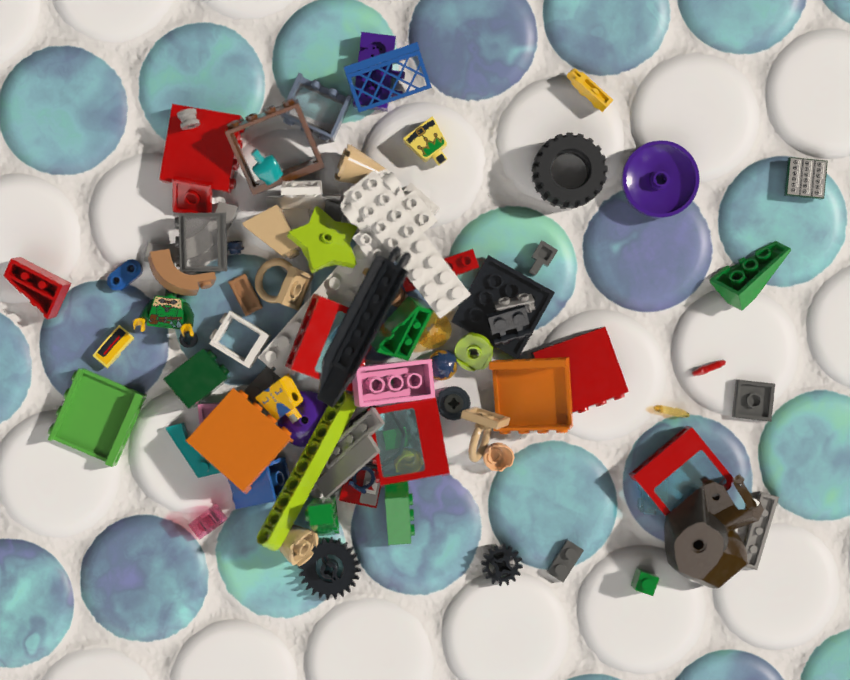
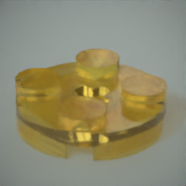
[418,311,452,349]

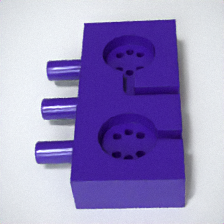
[353,32,406,111]

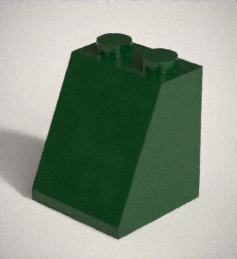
[163,349,231,409]

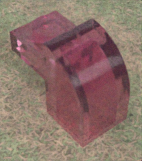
[188,503,228,540]

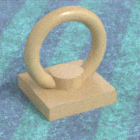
[255,258,313,311]
[461,407,510,462]

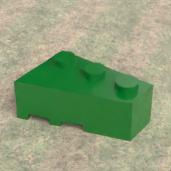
[371,296,433,361]
[305,496,340,536]

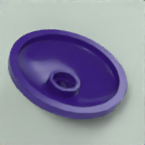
[277,391,328,448]

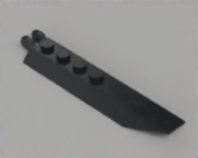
[317,246,411,408]

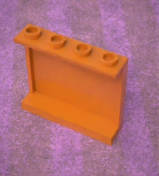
[489,357,573,434]
[186,388,294,494]

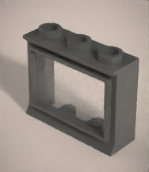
[175,213,228,272]

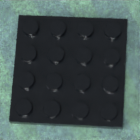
[451,255,555,359]

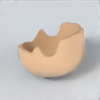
[483,443,515,472]

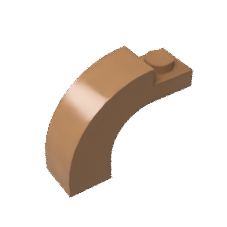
[148,249,216,296]

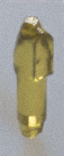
[654,405,690,418]

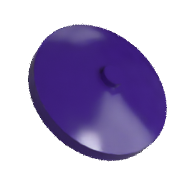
[621,140,700,218]

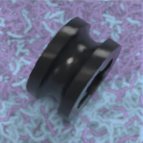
[179,331,198,348]

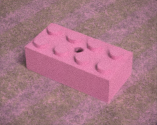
[352,358,435,407]

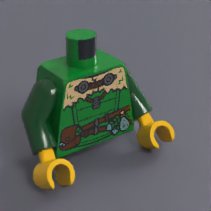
[133,289,194,337]

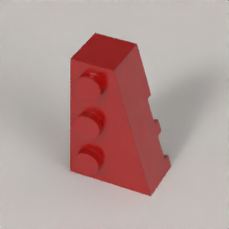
[3,257,72,320]

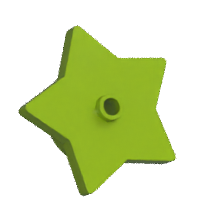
[287,206,357,273]

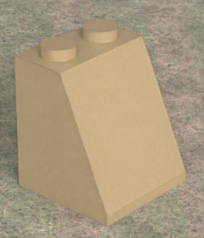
[242,205,301,259]

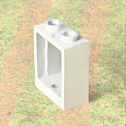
[209,311,271,368]

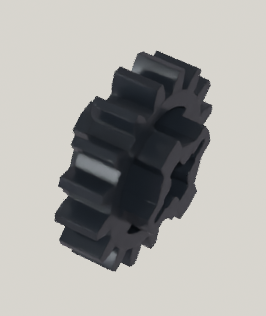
[481,543,523,586]

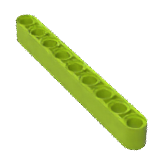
[257,391,357,551]

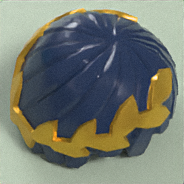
[429,349,458,380]

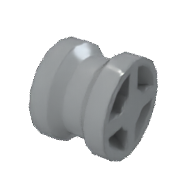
[177,108,200,130]

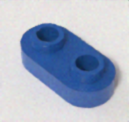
[107,259,143,291]

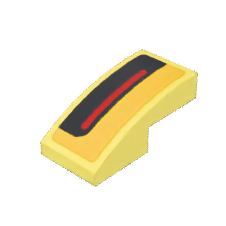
[93,325,134,369]

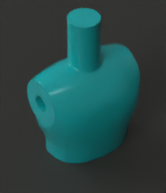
[251,149,283,185]

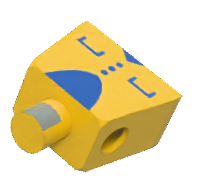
[255,373,303,423]

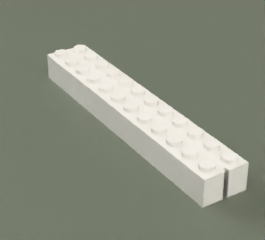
[258,182,440,379]

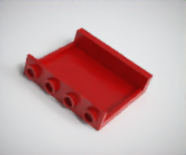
[159,104,245,194]
[531,327,629,413]

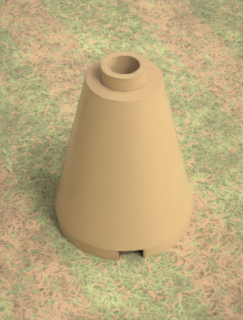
[334,144,387,184]
[279,524,319,566]

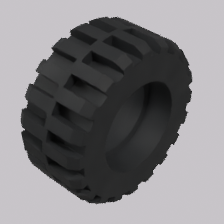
[531,132,608,209]

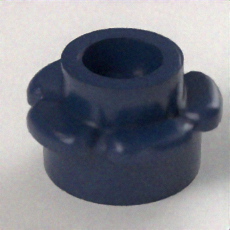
[227,241,245,254]

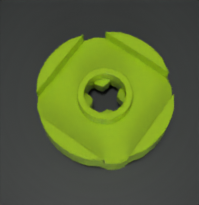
[454,332,493,371]

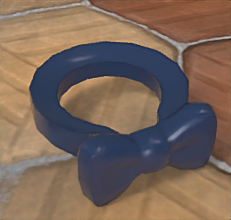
[348,466,375,494]

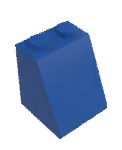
[228,456,290,509]

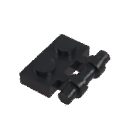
[487,305,532,346]

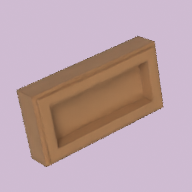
[228,274,263,316]

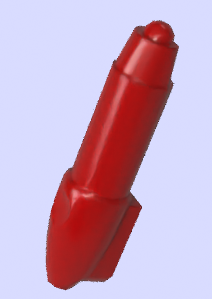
[692,360,726,376]

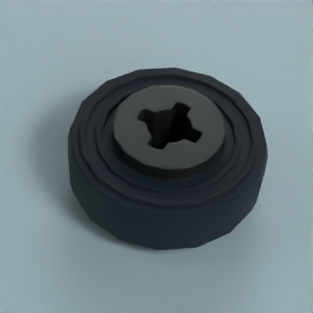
[437,386,471,421]

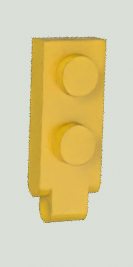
[567,68,613,112]

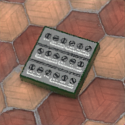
[784,157,828,200]

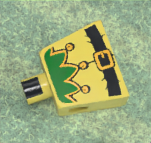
[403,116,447,166]

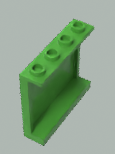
[48,368,147,467]

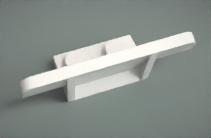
[265,180,341,209]

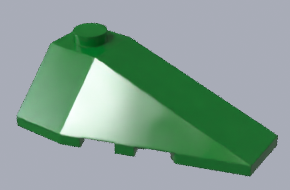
[709,241,791,311]

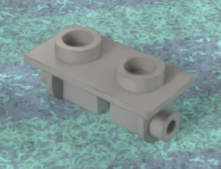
[494,293,535,313]

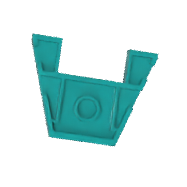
[166,422,221,478]

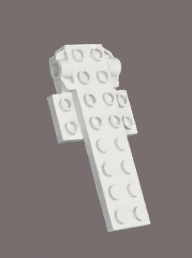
[341,169,471,319]

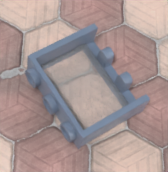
[280,73,353,142]

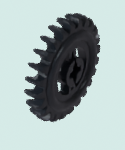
[298,537,361,600]

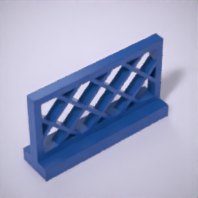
[343,42,432,113]

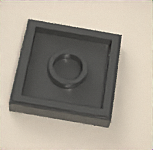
[732,379,775,422]

